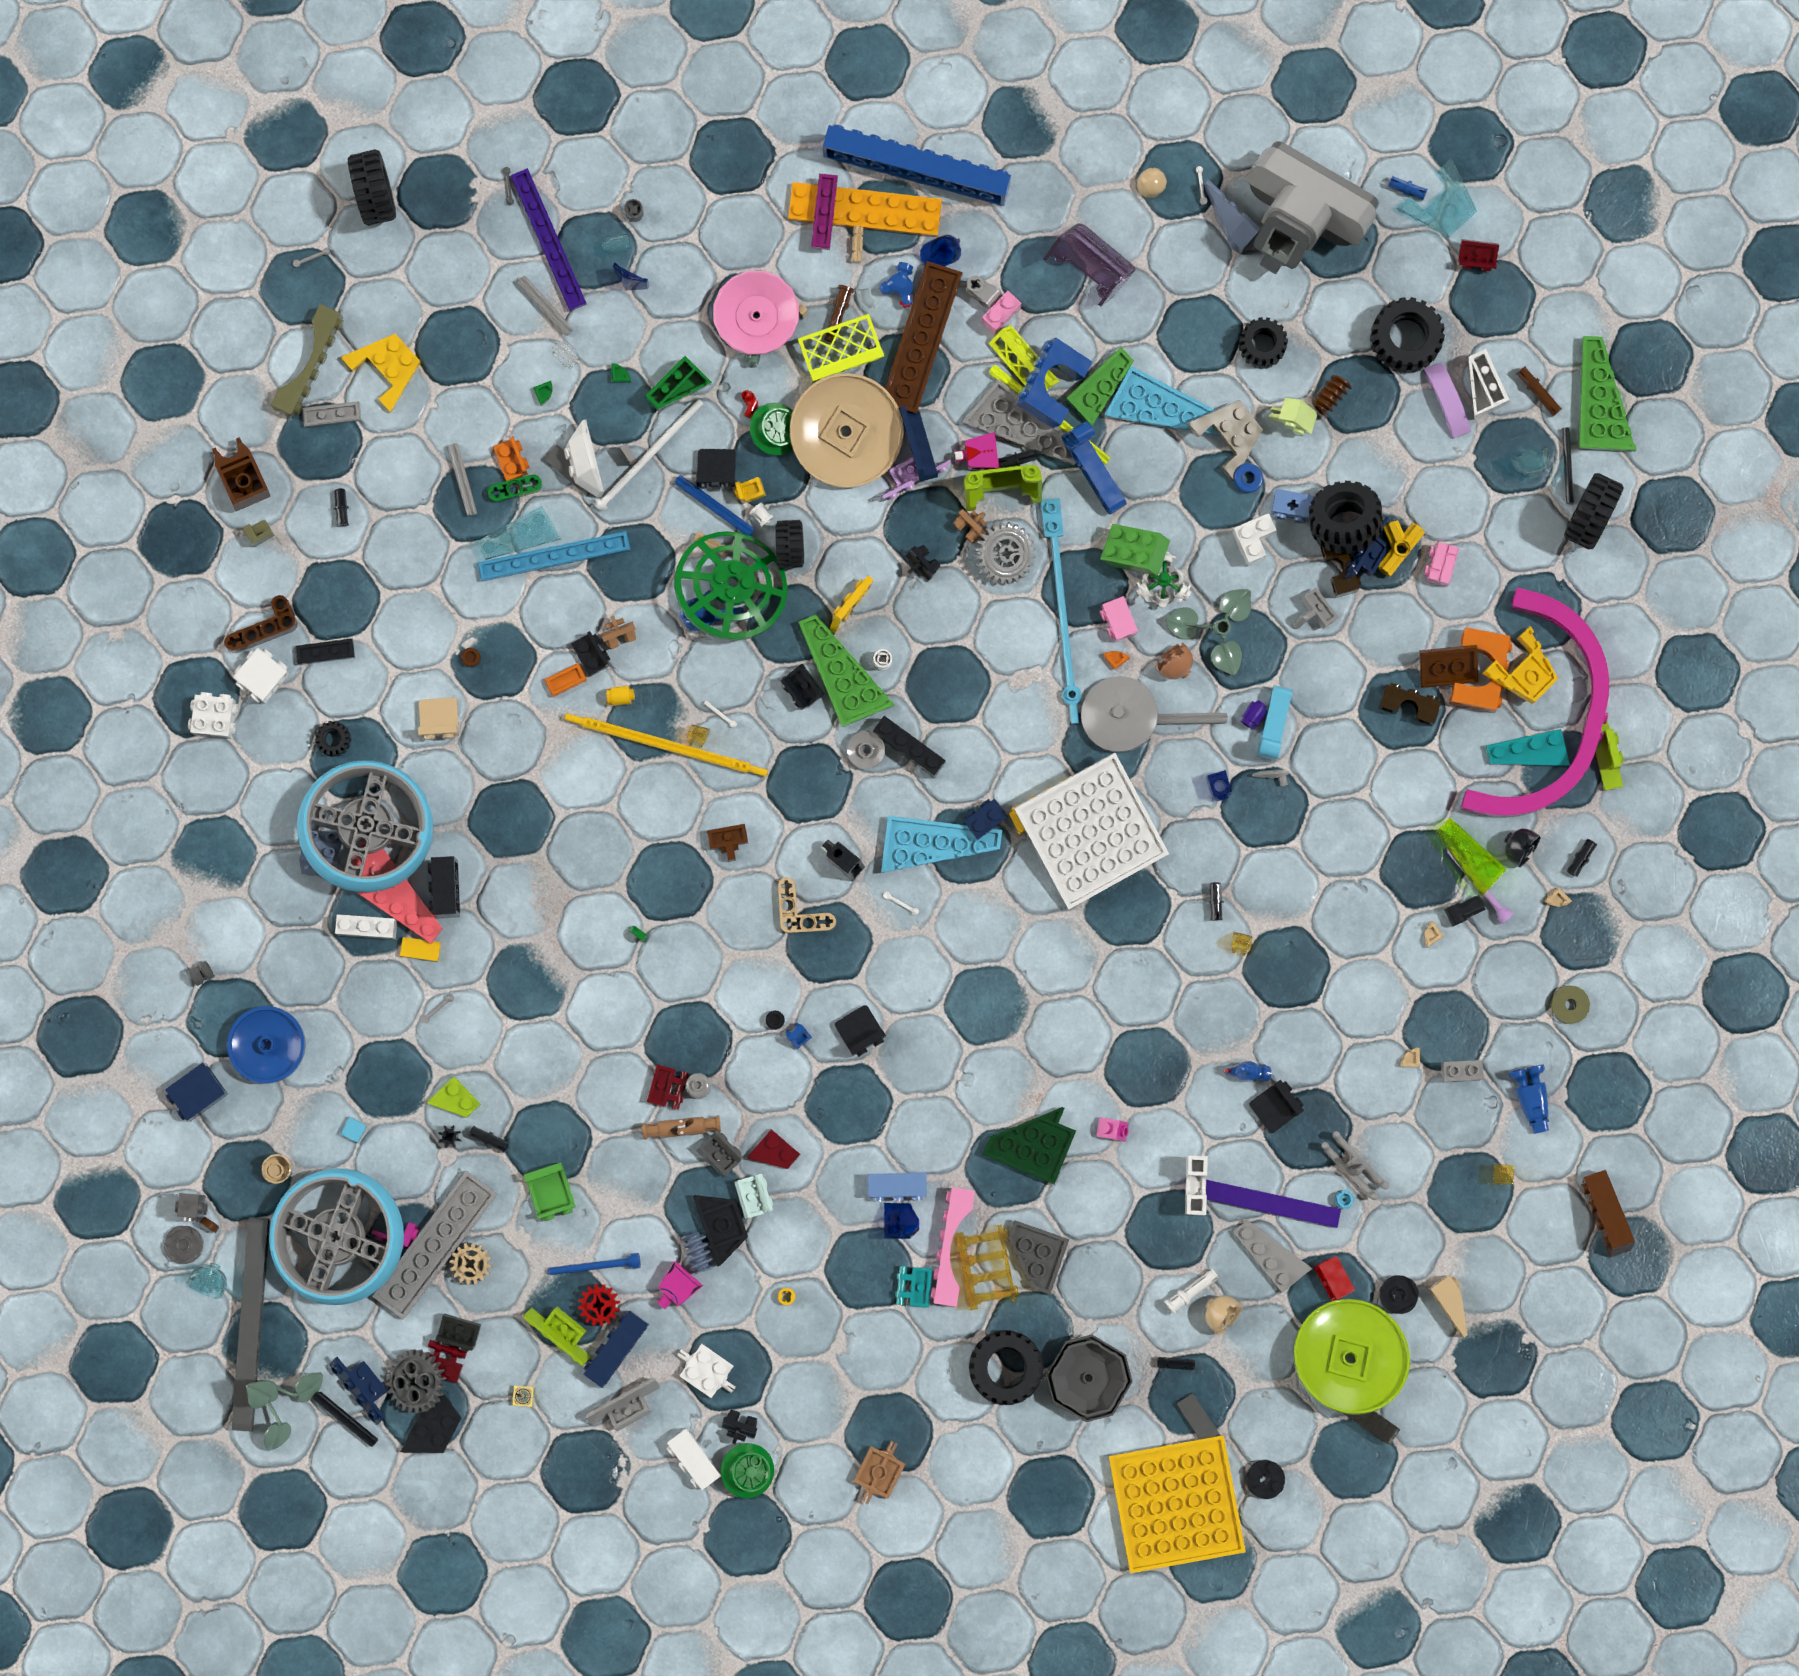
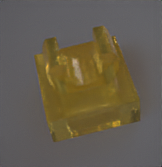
[687,724,710,748]
[1231,932,1252,956]
[1493,1164,1514,1185]

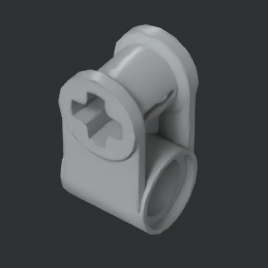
[966,276,1002,310]

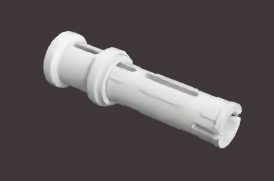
[1164,1269,1219,1315]

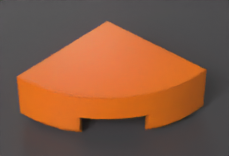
[1103,651,1130,670]

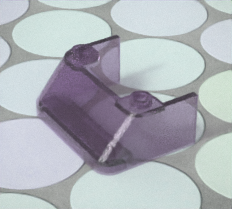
[1043,223,1135,307]

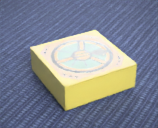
[513,1386,534,1407]

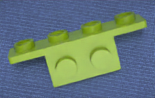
[1595,719,1624,791]
[523,1307,591,1366]

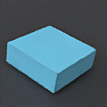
[341,1117,367,1143]

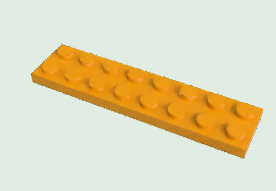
[788,182,942,237]

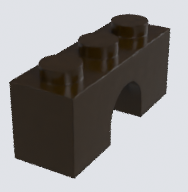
[1319,545,1361,598]
[1378,683,1441,726]

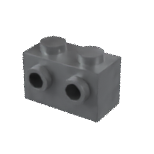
[175,1193,208,1222]

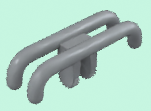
[1321,1131,1389,1200]

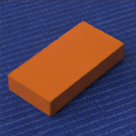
[544,663,587,697]

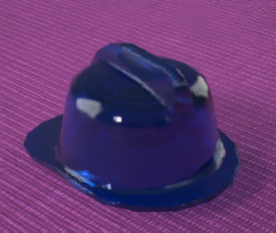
[920,234,961,266]

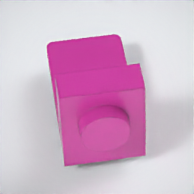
[371,1222,419,1249]

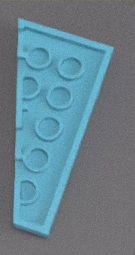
[1104,366,1220,436]
[881,816,1002,873]

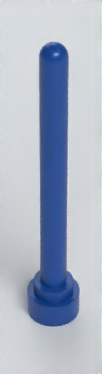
[547,1253,641,1275]

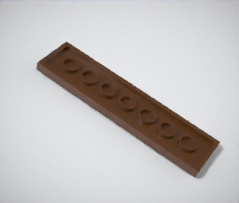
[885,261,963,414]

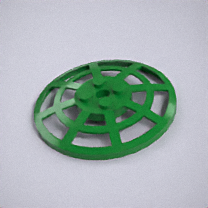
[674,531,788,641]

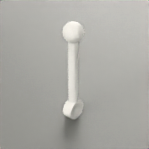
[1196,166,1207,205]
[704,701,737,728]
[883,892,919,915]

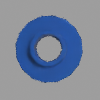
[1234,463,1263,493]

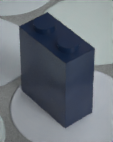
[165,1062,228,1122]

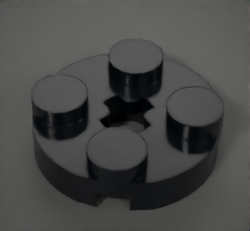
[1379,1275,1419,1314]
[1246,1459,1285,1499]

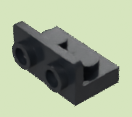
[571,631,611,677]

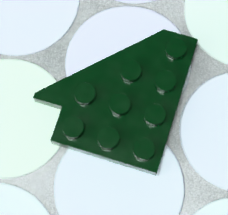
[983,1107,1076,1184]

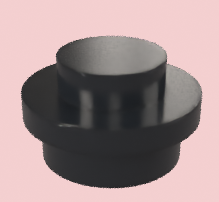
[766,1010,785,1030]

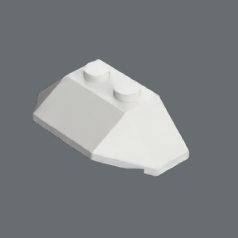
[564,420,604,497]

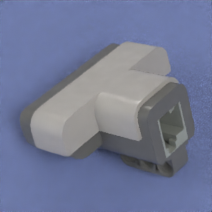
[1245,141,1379,275]

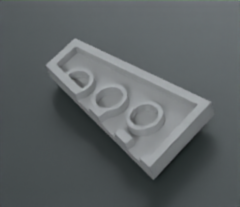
[1233,1220,1312,1293]

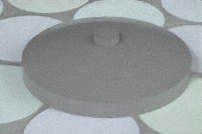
[1081,676,1158,753]

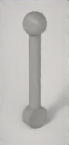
[293,248,330,268]
[421,994,454,1023]

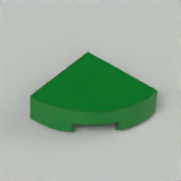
[611,363,631,383]
[533,381,553,406]
[629,926,648,942]

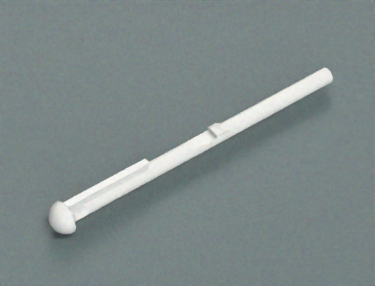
[595,399,703,511]

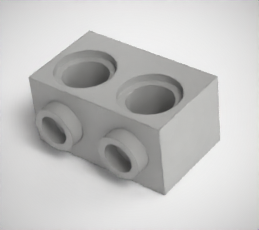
[1441,1060,1484,1083]

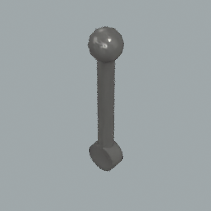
[503,167,514,205]

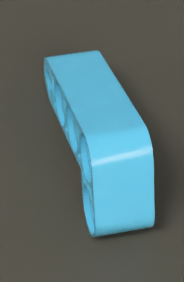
[1257,685,1293,761]

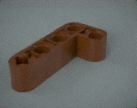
[224,595,298,653]

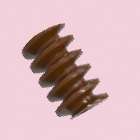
[1311,375,1352,418]

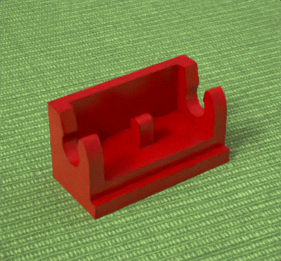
[1313,1255,1355,1301]

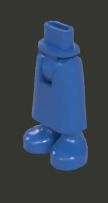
[1508,1064,1549,1134]

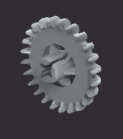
[975,522,1035,585]

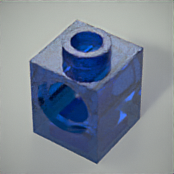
[1206,770,1232,801]

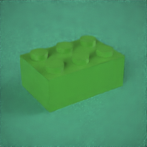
[1100,524,1170,576]

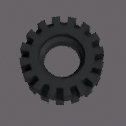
[315,721,351,757]

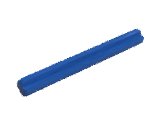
[675,475,754,536]

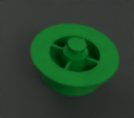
[750,402,793,455]
[721,1443,774,1498]

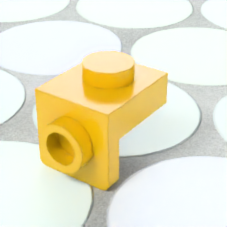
[734,477,766,503]

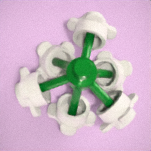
[1136,552,1191,608]

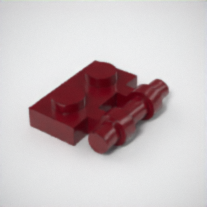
[647,1065,689,1110]
[428,1340,467,1383]

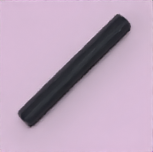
[314,1392,378,1447]

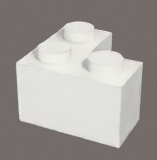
[1232,513,1276,567]

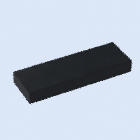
[296,638,355,665]

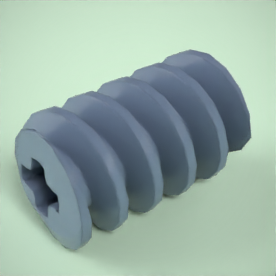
[681,1232,715,1274]

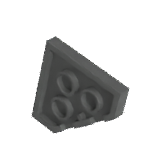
[1008,1220,1069,1295]

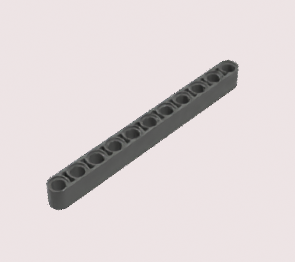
[232,1217,270,1432]

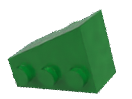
[644,356,712,412]

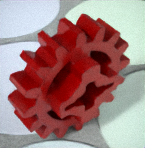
[578,1284,620,1326]

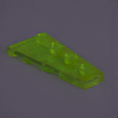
[1436,817,1507,897]

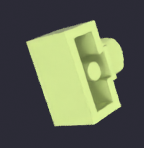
[1268,398,1318,435]

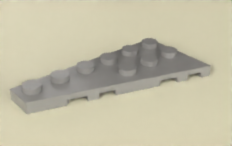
[962,379,1076,466]

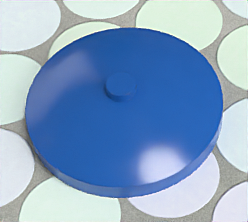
[227,1006,306,1084]

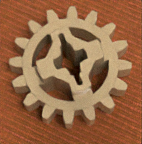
[450,1243,492,1285]

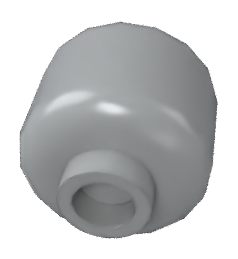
[686,1073,711,1099]

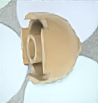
[1205,1295,1242,1335]

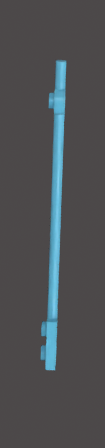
[1041,498,1082,724]

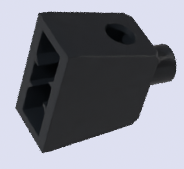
[821,839,865,881]

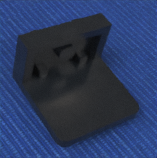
[696,449,736,489]
[835,1005,886,1057]
[1249,1080,1304,1133]

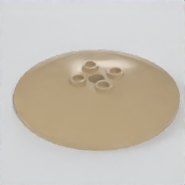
[790,373,903,488]

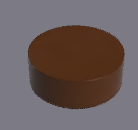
[461,648,481,667]
[200,1217,219,1234]

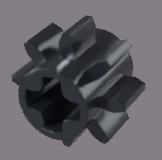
[438,1125,462,1148]

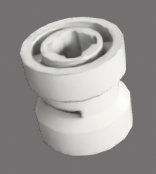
[873,649,892,671]

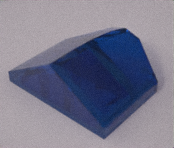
[613,262,650,291]
[884,1203,919,1239]

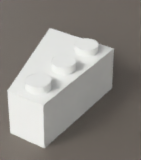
[1468,349,1510,419]

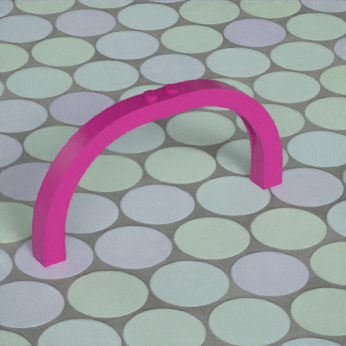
[1460,588,1609,818]

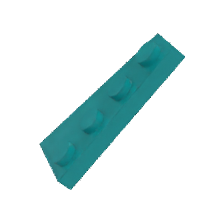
[1486,729,1570,767]

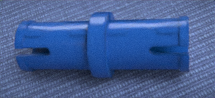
[1388,176,1428,200]

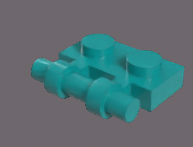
[895,1266,932,1308]

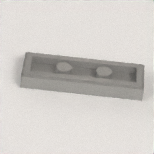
[302,401,362,428]

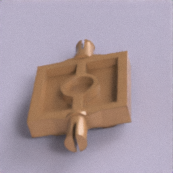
[853,1441,906,1504]

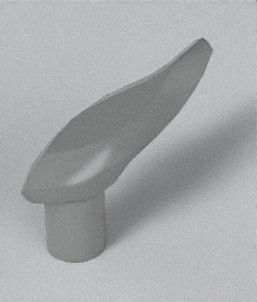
[1252,770,1289,786]

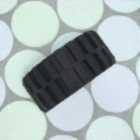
[347,149,396,226]
[1370,297,1445,373]
[1564,473,1624,550]
[1309,480,1383,554]
[969,1330,1044,1405]

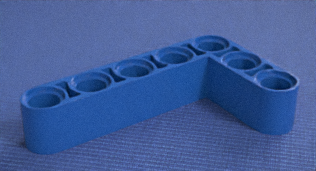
[1061,421,1127,515]

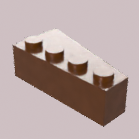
[1581,1170,1635,1258]

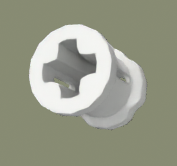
[749,502,774,528]

